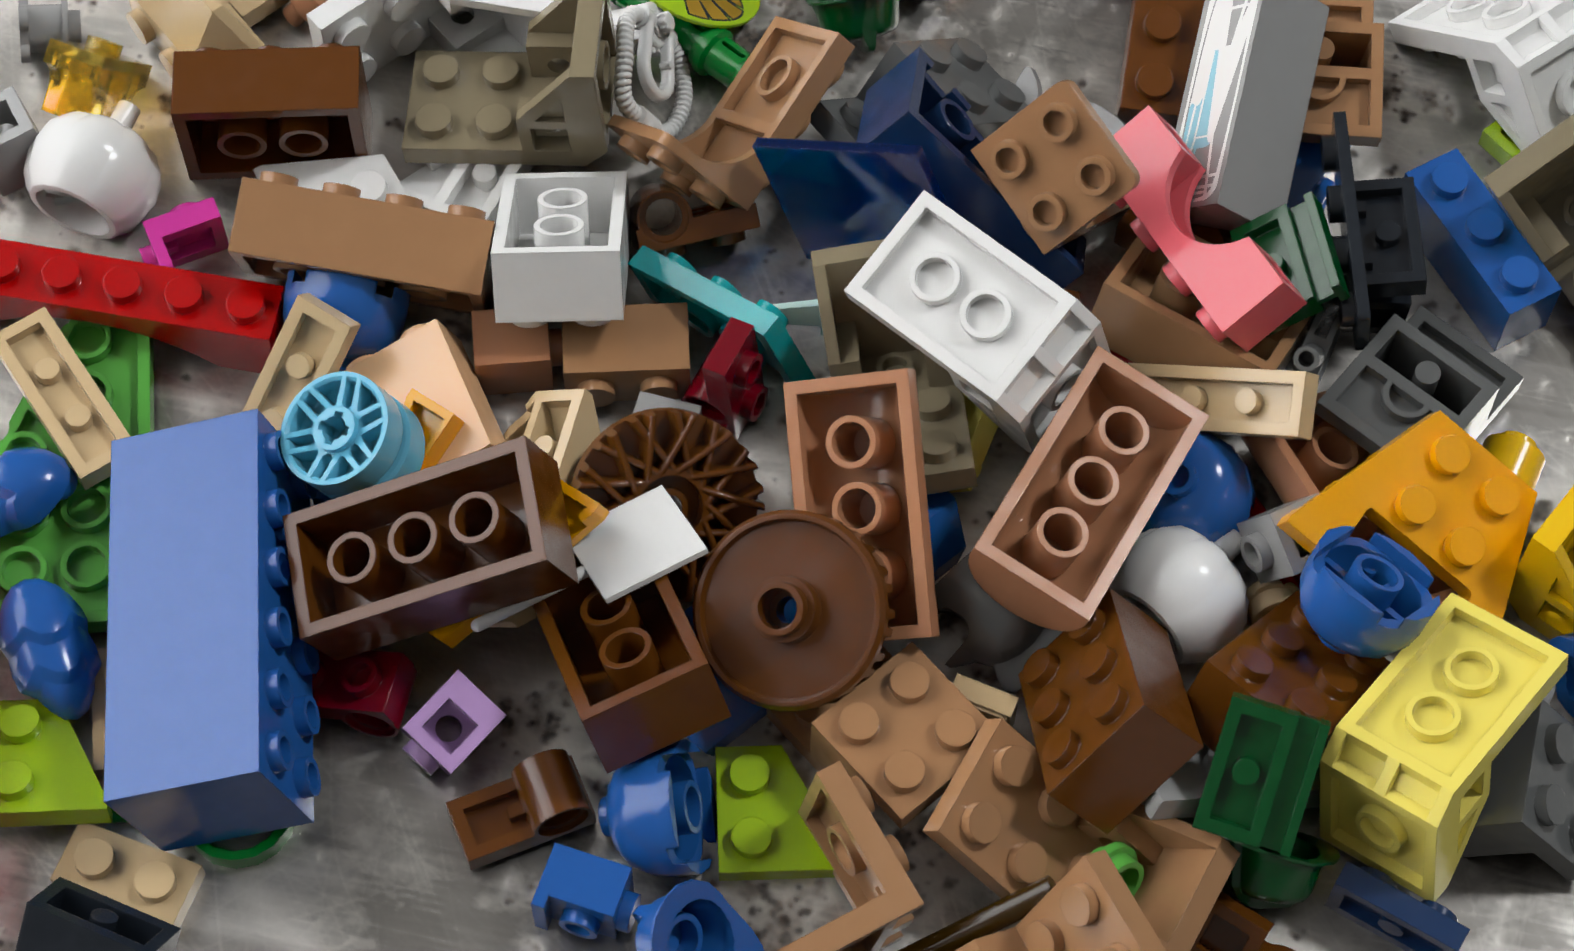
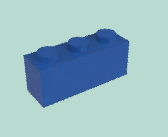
[1404,148,1562,351]

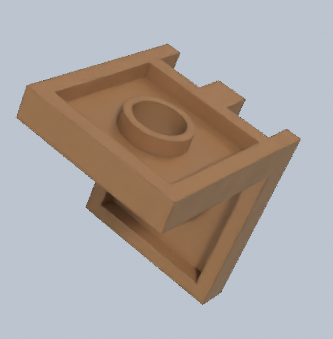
[777,761,924,951]

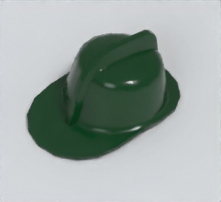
[805,0,899,53]
[1221,832,1341,909]

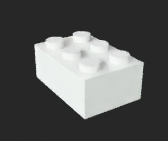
[490,171,631,328]

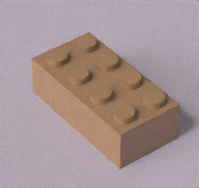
[228,171,495,314]

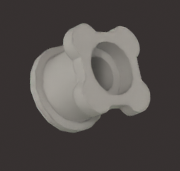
[18,0,82,63]

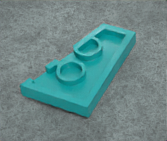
[628,245,816,382]

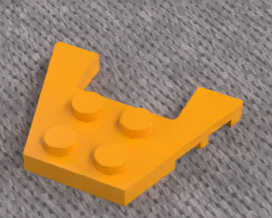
[1277,410,1537,619]

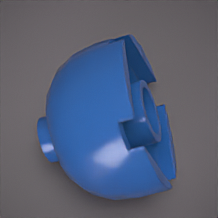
[282,269,411,371]
[1141,432,1256,543]
[1300,526,1440,658]
[598,739,717,877]

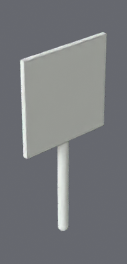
[471,485,709,632]

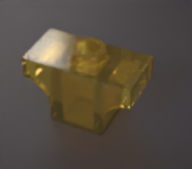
[41,34,152,117]

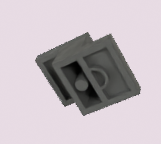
[810,38,1028,203]
[1315,305,1524,454]
[1462,700,1574,880]

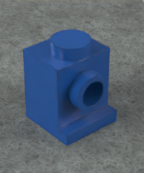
[531,843,641,939]

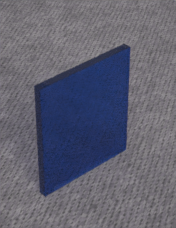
[752,137,948,259]

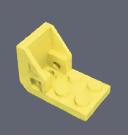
[1320,592,1569,902]

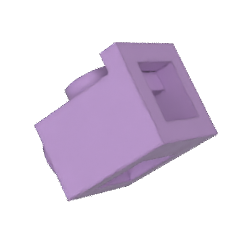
[401,670,507,776]

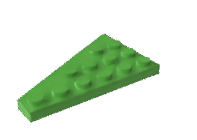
[0,320,154,633]

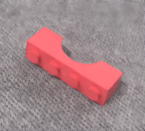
[1113,105,1307,352]

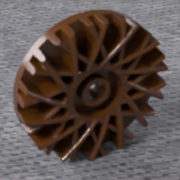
[570,407,765,603]
[693,510,895,711]

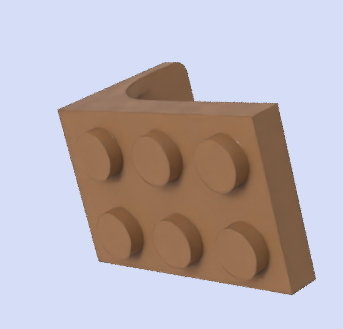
[607,16,855,211]
[970,80,1140,255]

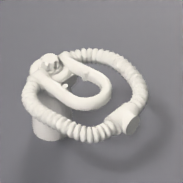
[611,1,693,137]

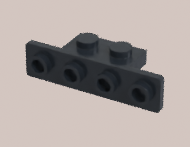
[1320,111,1427,350]

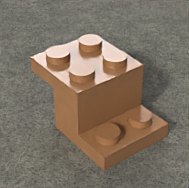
[1301,0,1384,147]
[767,642,986,829]

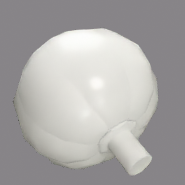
[23,100,162,239]
[1109,525,1249,664]

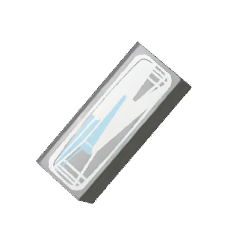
[1176,0,1329,231]

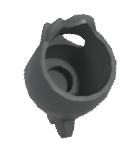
[935,552,1063,694]

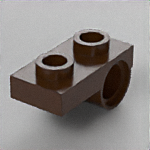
[629,183,761,257]
[446,749,596,870]

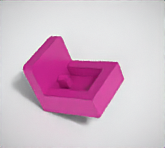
[139,197,229,268]

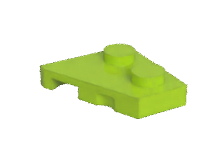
[0,699,113,827]
[715,745,835,881]

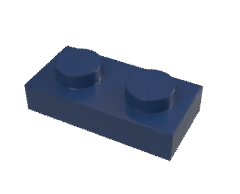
[1324,861,1470,951]

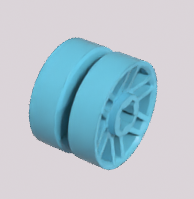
[280,371,425,499]

